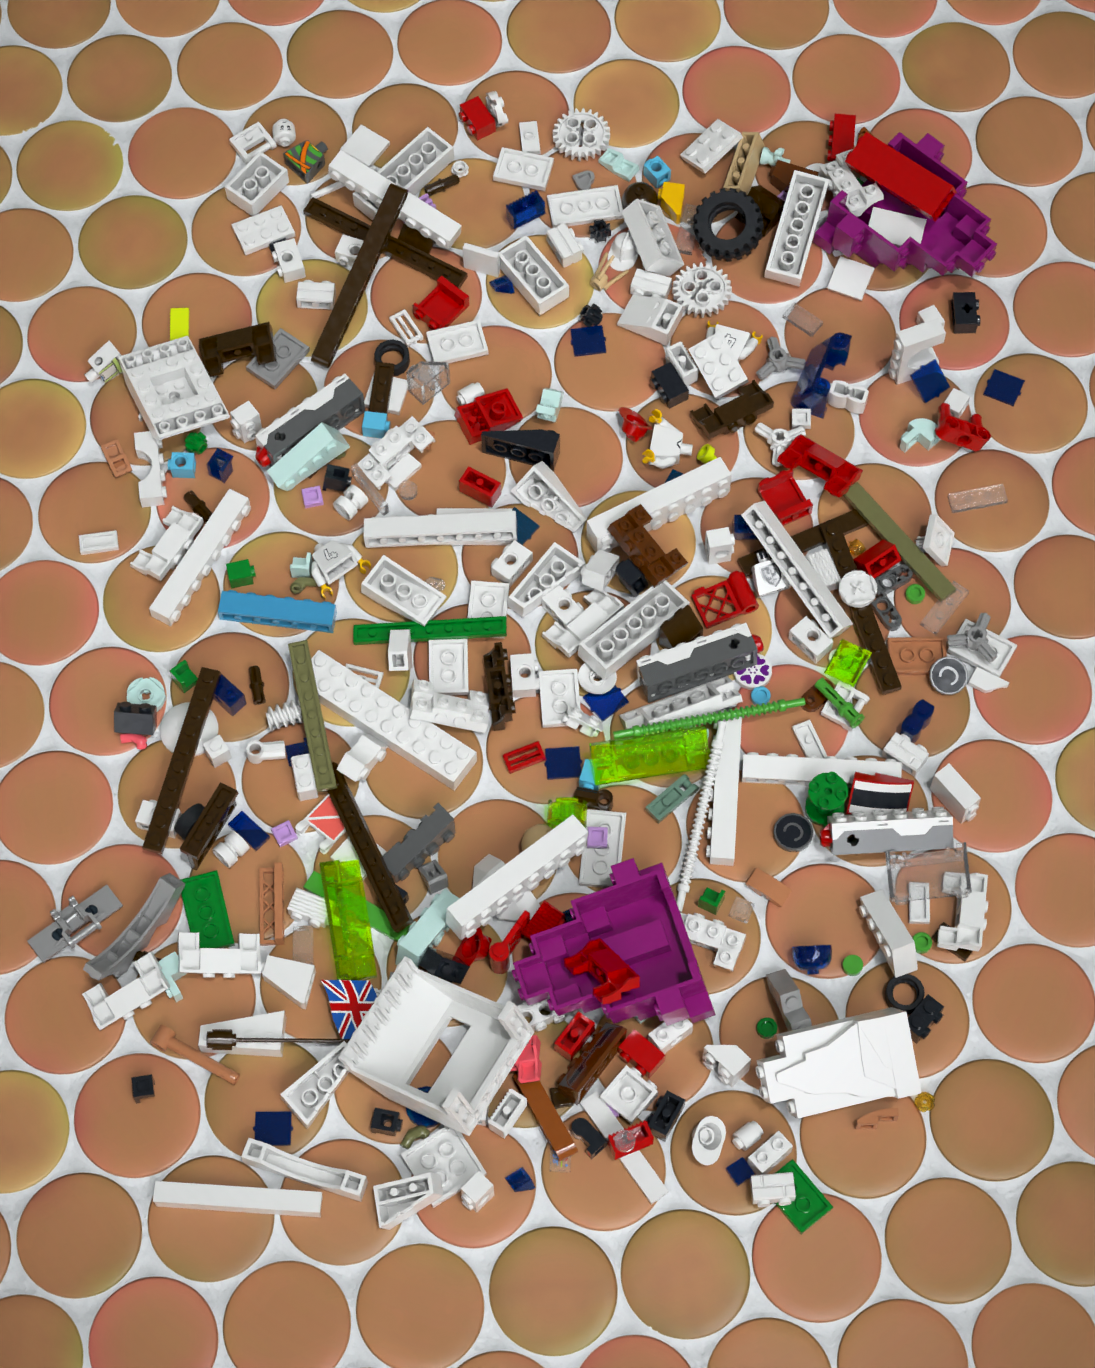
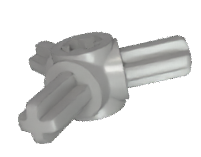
[756,336,806,380]
[947,613,997,662]

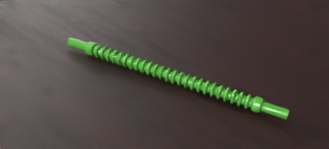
[613,698,805,739]

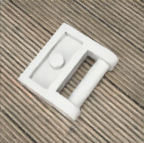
[229,122,277,165]
[820,681,870,731]

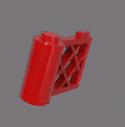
[691,571,759,629]
[489,910,530,974]

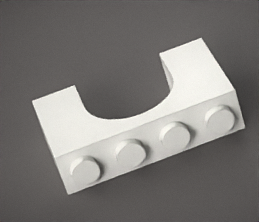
[888,318,946,385]

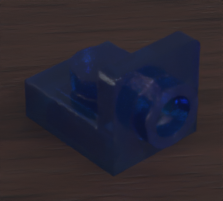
[285,737,310,767]

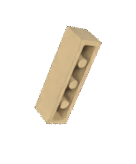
[723,132,765,195]

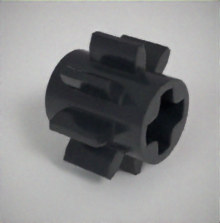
[589,219,611,243]
[580,303,603,327]

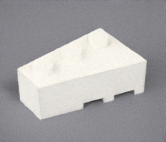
[373,1172,444,1230]

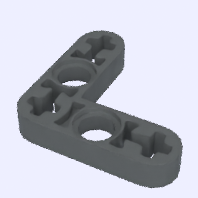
[870,564,913,631]

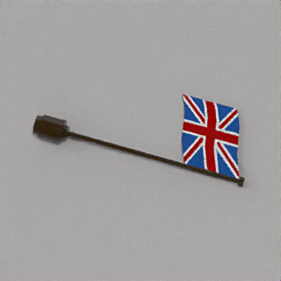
[206,980,377,1050]

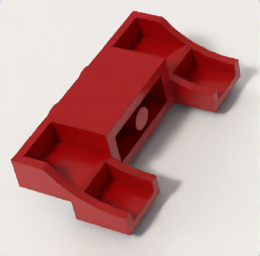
[777,434,863,498]
[564,938,640,1005]

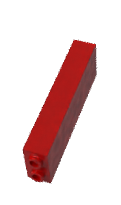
[845,132,957,222]

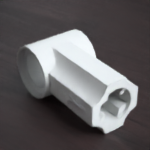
[246,740,286,764]

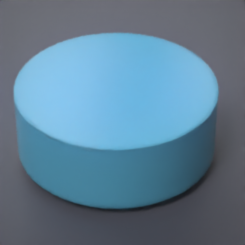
[751,686,771,706]

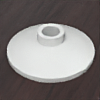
[578,663,617,694]

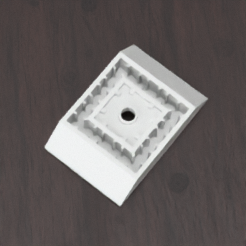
[118,336,230,440]

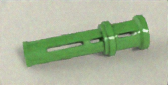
[814,678,865,729]

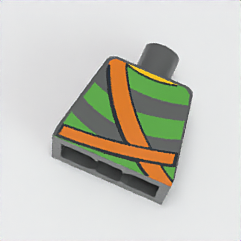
[283,140,328,184]

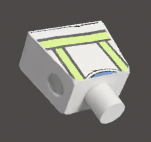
[84,341,122,383]

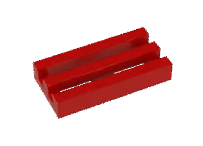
[503,741,546,774]

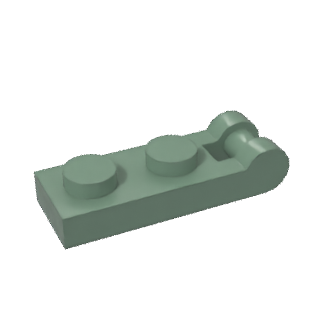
[645,774,699,823]

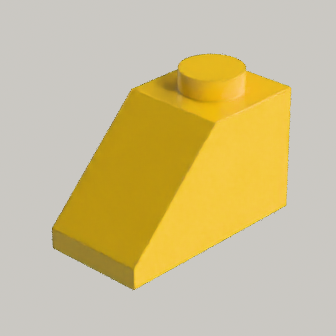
[658,182,685,225]

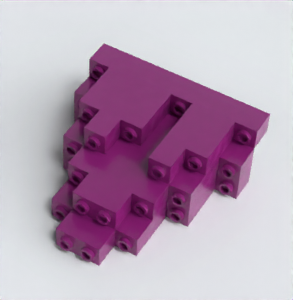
[813,132,997,277]
[512,858,716,1026]

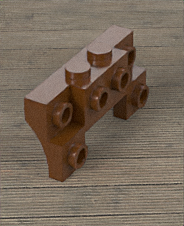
[607,504,688,588]

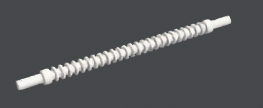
[676,721,727,912]

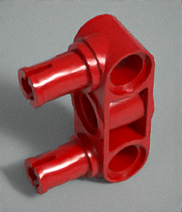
[935,403,991,451]

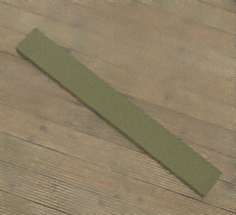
[843,482,956,602]
[288,640,337,792]

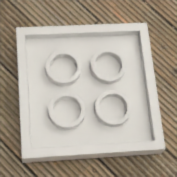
[401,1126,487,1208]

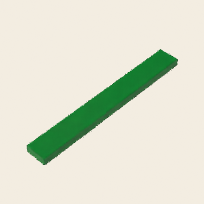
[353,616,507,645]

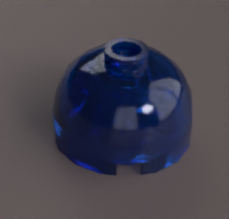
[792,945,832,975]

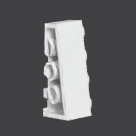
[508,542,585,617]
[198,1011,287,1057]

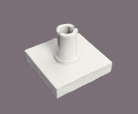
[916,514,955,566]

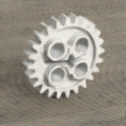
[553,108,610,161]
[672,262,732,318]

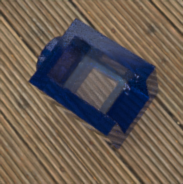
[206,448,233,483]

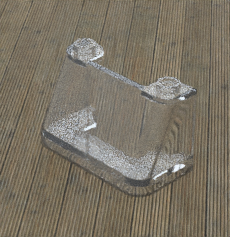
[885,842,972,905]

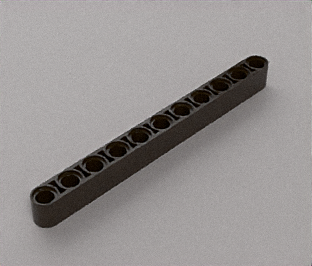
[311,183,409,368]

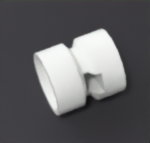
[333,484,368,520]
[212,830,250,868]

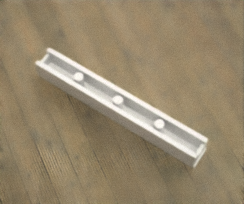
[153,1181,323,1218]

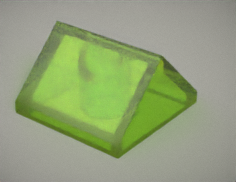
[824,639,872,687]

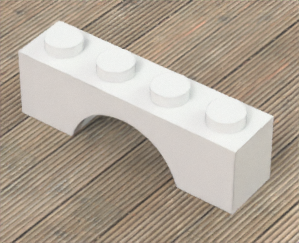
[134,431,167,508]

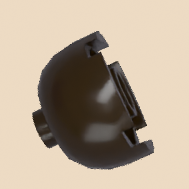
[622,182,658,210]

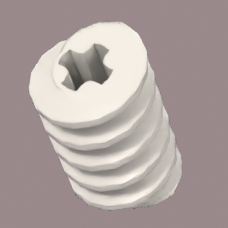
[265,699,303,732]

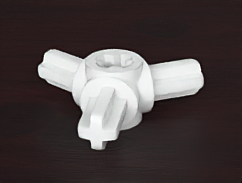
[754,423,806,467]

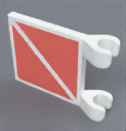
[295,794,346,855]

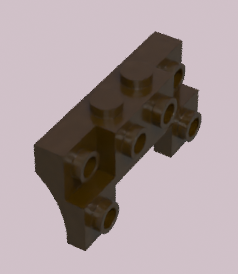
[199,322,277,377]
[690,380,774,439]
[483,642,516,731]

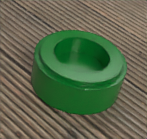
[757,1017,777,1039]

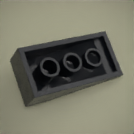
[481,429,560,471]

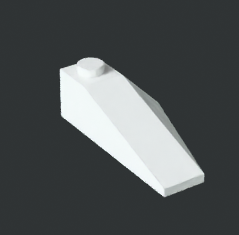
[511,461,587,532]

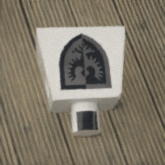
[751,550,792,599]

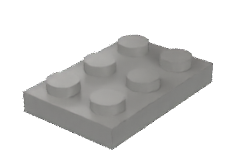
[246,328,310,389]

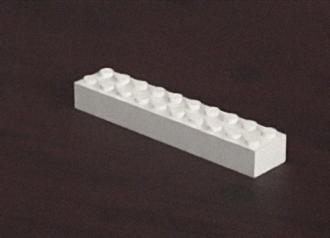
[311,650,477,791]

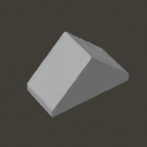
[418,859,449,895]

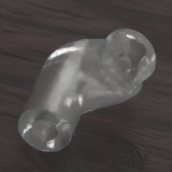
[424,577,445,591]

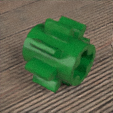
[185,432,208,454]

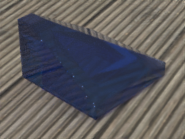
[489,276,515,294]
[505,1167,535,1192]

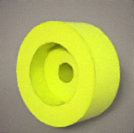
[697,444,717,464]

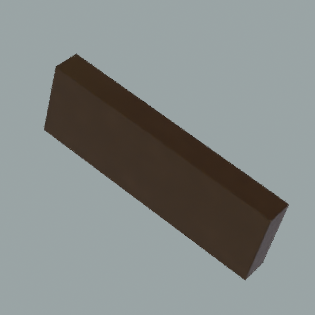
[368,362,395,415]

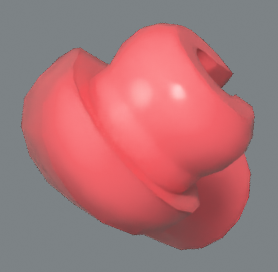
[120,733,147,750]

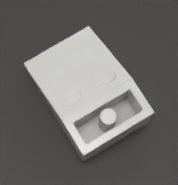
[617,295,683,346]

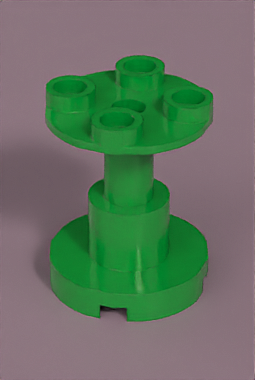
[805,772,848,827]

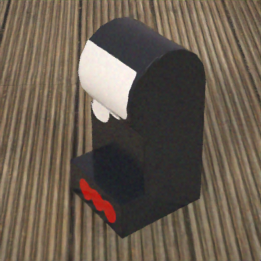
[571,1118,607,1159]

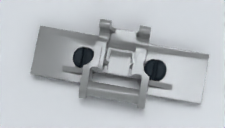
[27,885,123,963]

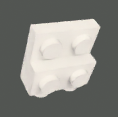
[600,1065,658,1124]

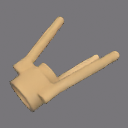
[590,252,629,291]

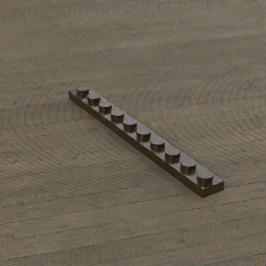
[303,197,468,289]
[820,520,902,695]
[142,667,221,854]
[327,762,414,933]

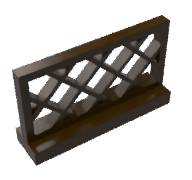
[180,782,239,871]

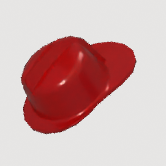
[618,407,652,442]
[454,927,492,966]

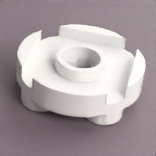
[486,91,508,128]

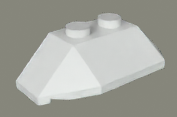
[472,854,540,921]

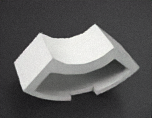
[337,734,388,782]

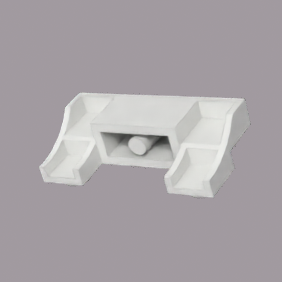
[820,149,884,217]
[356,416,436,490]
[130,506,204,581]
[542,589,624,658]
[409,679,489,733]
[937,873,988,952]
[680,913,746,972]
[178,932,261,978]
[82,952,171,1030]

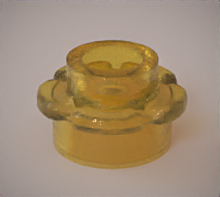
[849,539,866,556]
[914,1092,935,1112]

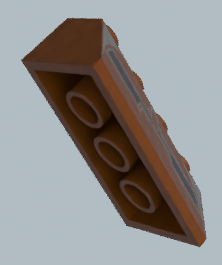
[557,1022,627,1106]

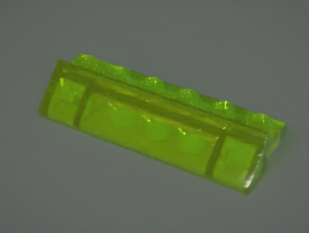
[589,726,711,786]
[319,860,377,980]

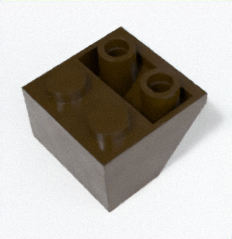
[735,185,785,237]
[659,605,703,649]

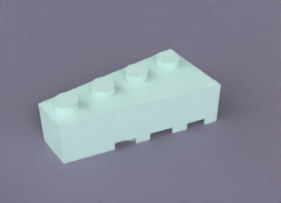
[267,422,350,491]
[395,889,460,968]

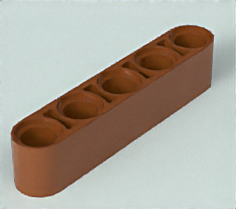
[512,1073,578,1162]

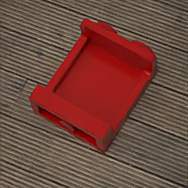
[412,276,470,330]
[757,469,813,526]

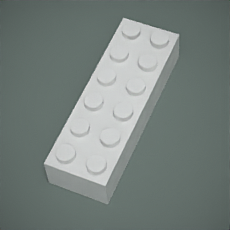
[353,127,454,221]
[764,170,830,287]
[578,580,690,680]

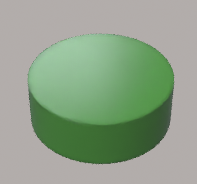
[905,584,925,604]
[912,932,932,954]
[842,955,863,976]

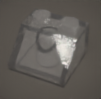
[406,361,450,405]

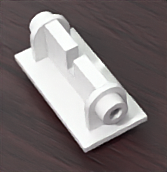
[561,705,603,737]

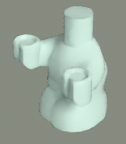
[760,147,791,166]

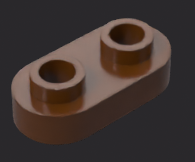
[801,679,834,712]

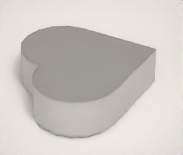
[572,170,595,191]

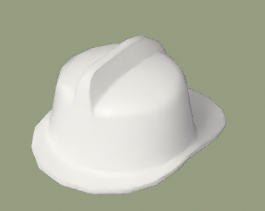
[608,230,639,271]
[692,1116,726,1165]

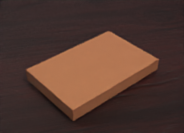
[887,637,947,676]

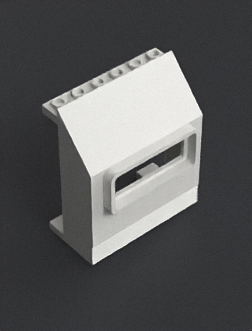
[338,956,534,1136]

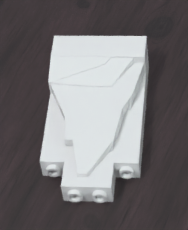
[756,1007,921,1118]

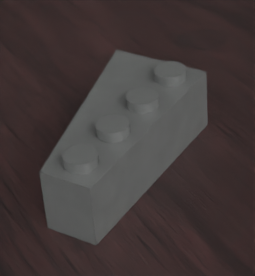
[383,803,456,883]

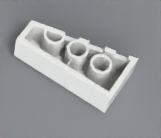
[859,889,918,978]
[280,1041,349,1129]

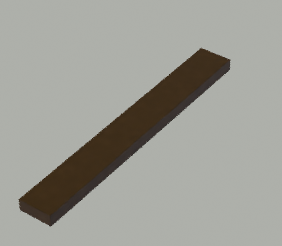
[737,509,869,577]

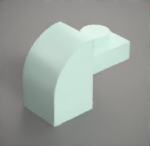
[536,388,564,422]
[900,418,941,453]
[159,951,187,1002]

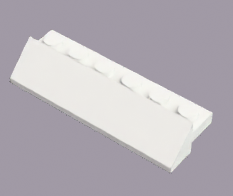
[619,676,743,742]

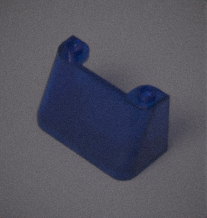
[791,332,852,419]

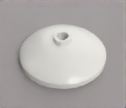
[160,702,219,757]

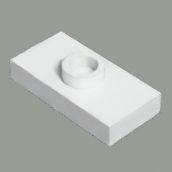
[519,121,540,154]

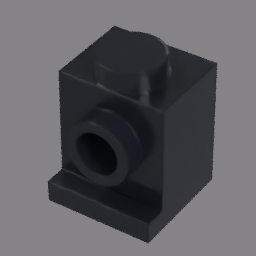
[322,464,352,492]
[370,1108,403,1136]

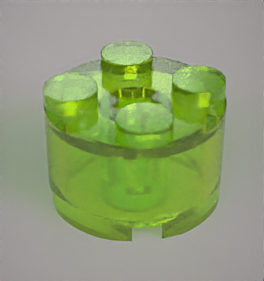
[547,797,588,829]

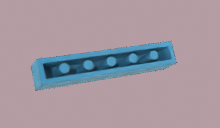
[218,590,337,633]

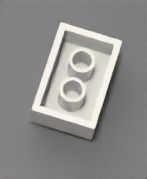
[225,151,289,216]
[688,331,749,400]

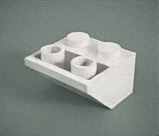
[702,1045,751,1087]

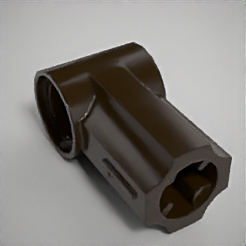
[573,787,613,811]

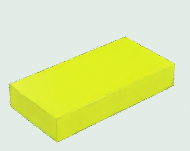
[170,308,190,341]

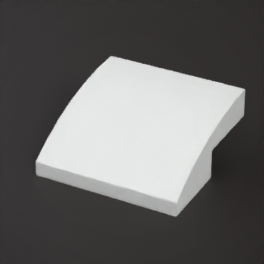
[827,256,875,301]

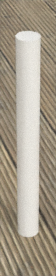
[310,165,377,199]

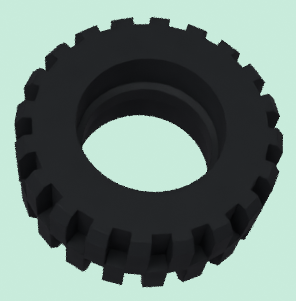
[693,188,764,262]

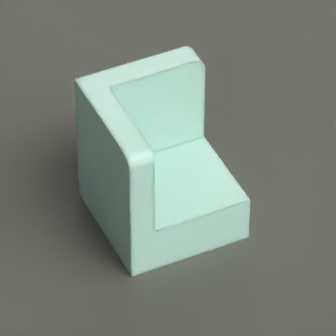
[290,552,313,578]

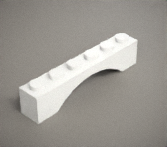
[241,1138,368,1202]

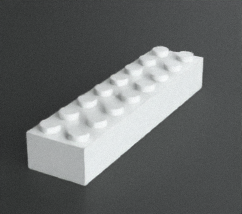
[586,457,732,553]
[446,815,588,940]

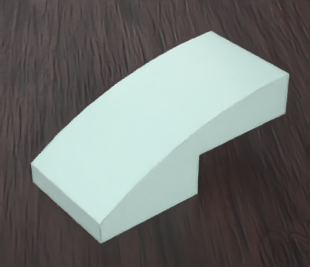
[598,148,639,182]

